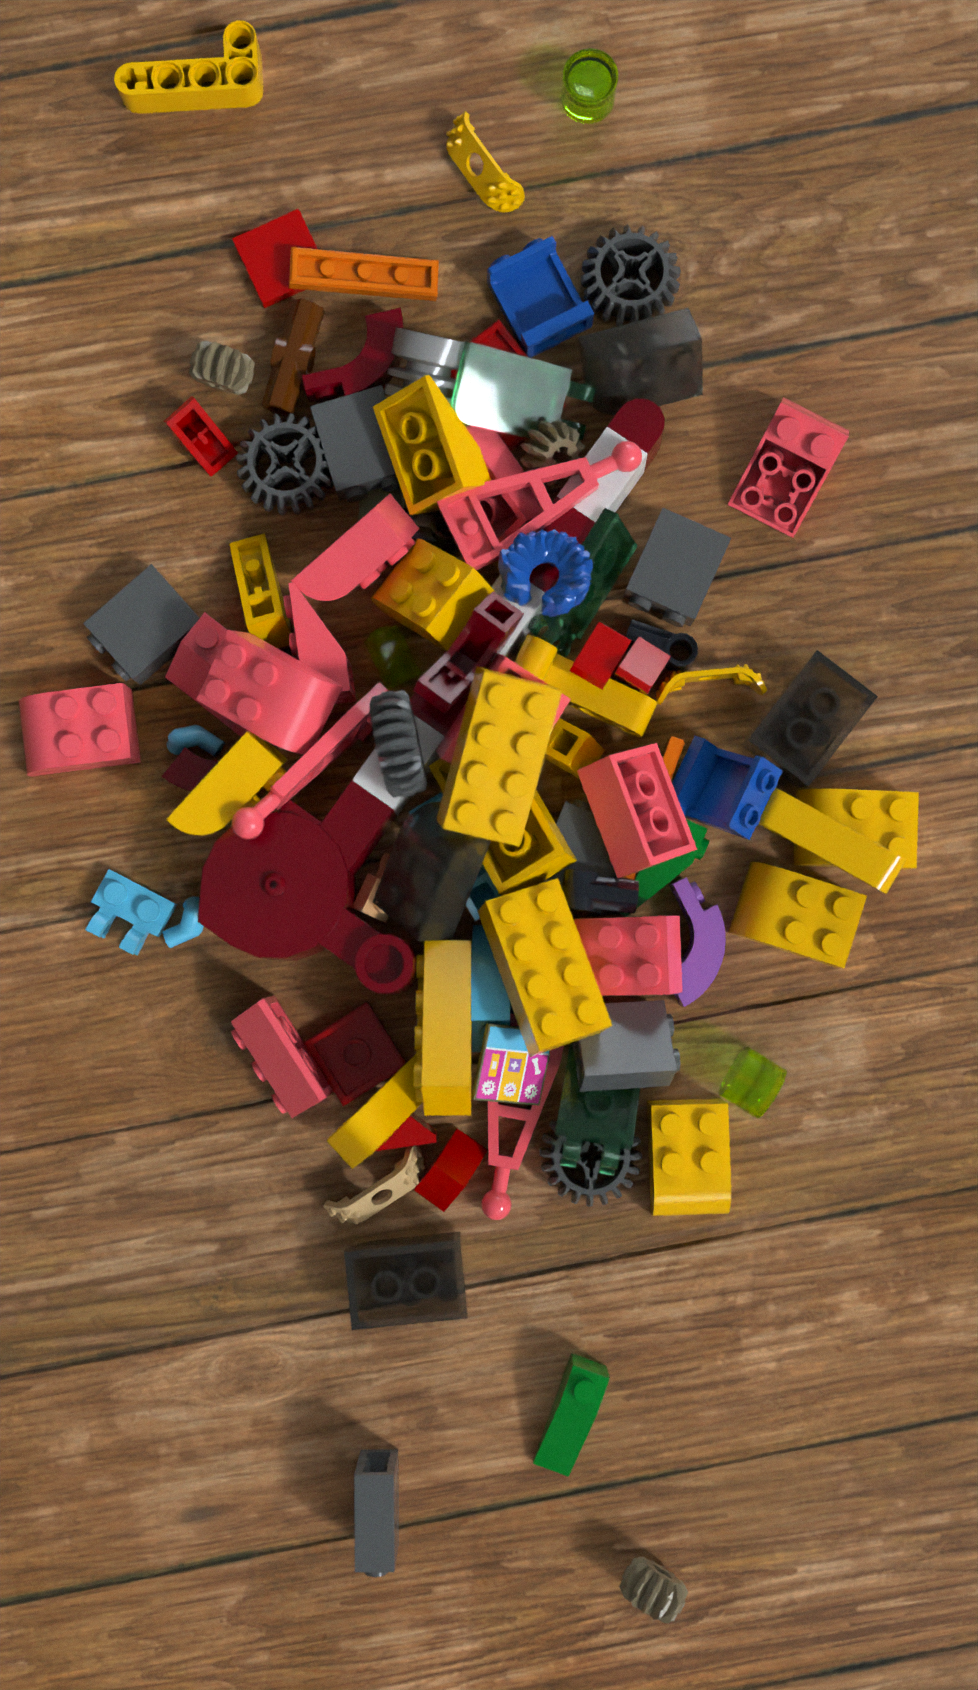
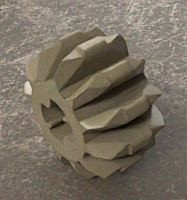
[189,341,255,395]
[520,420,585,487]
[619,1557,688,1623]

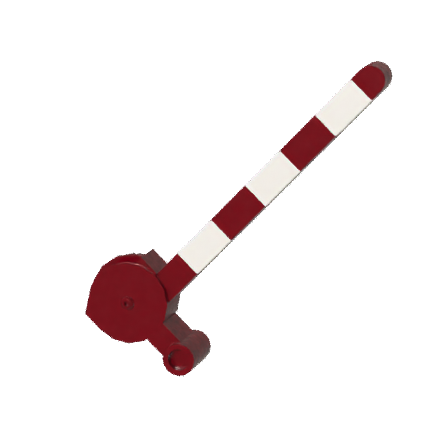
[198,399,665,995]

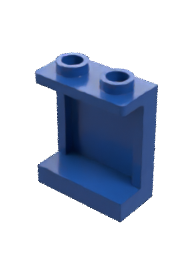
[487,236,594,358]
[672,736,782,840]

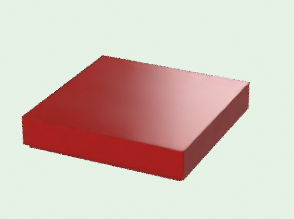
[232,208,318,309]
[303,1002,406,1106]

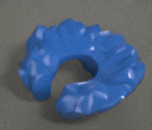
[498,529,593,617]

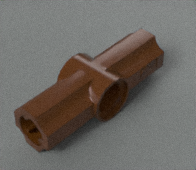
[262,298,325,417]

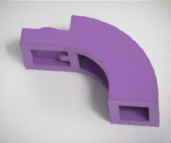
[669,877,726,1007]

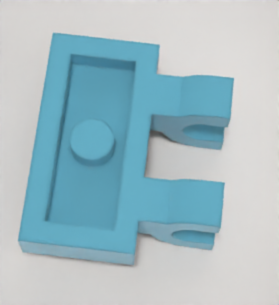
[85,869,177,956]

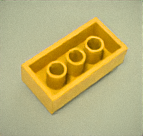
[436,667,562,847]
[429,758,577,895]
[478,878,613,1057]
[414,940,472,1116]

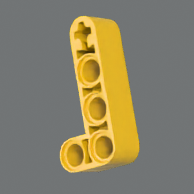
[114,20,263,114]
[514,635,658,738]
[759,788,906,894]
[326,1054,423,1169]

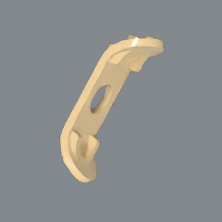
[323,1145,425,1225]

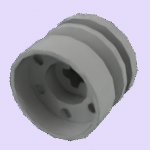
[384,328,474,410]

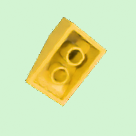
[373,375,491,515]

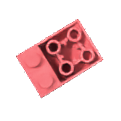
[727,397,849,538]
[284,583,357,705]

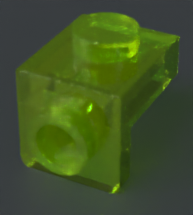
[364,625,421,690]

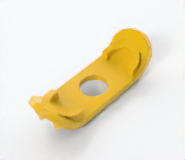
[446,111,525,213]
[656,664,767,705]

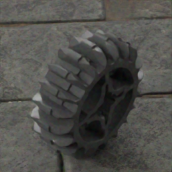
[580,224,681,329]
[236,413,334,516]
[369,690,427,798]
[539,1102,642,1207]

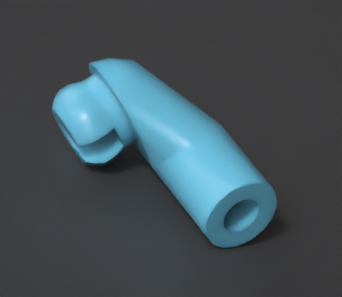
[167,725,225,757]
[162,896,204,948]

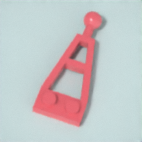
[437,441,642,571]
[232,682,389,839]
[481,1014,564,1220]

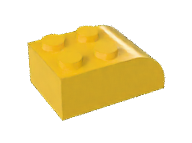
[371,539,496,651]
[166,731,288,835]
[794,789,919,870]
[728,862,867,968]
[647,1099,731,1216]

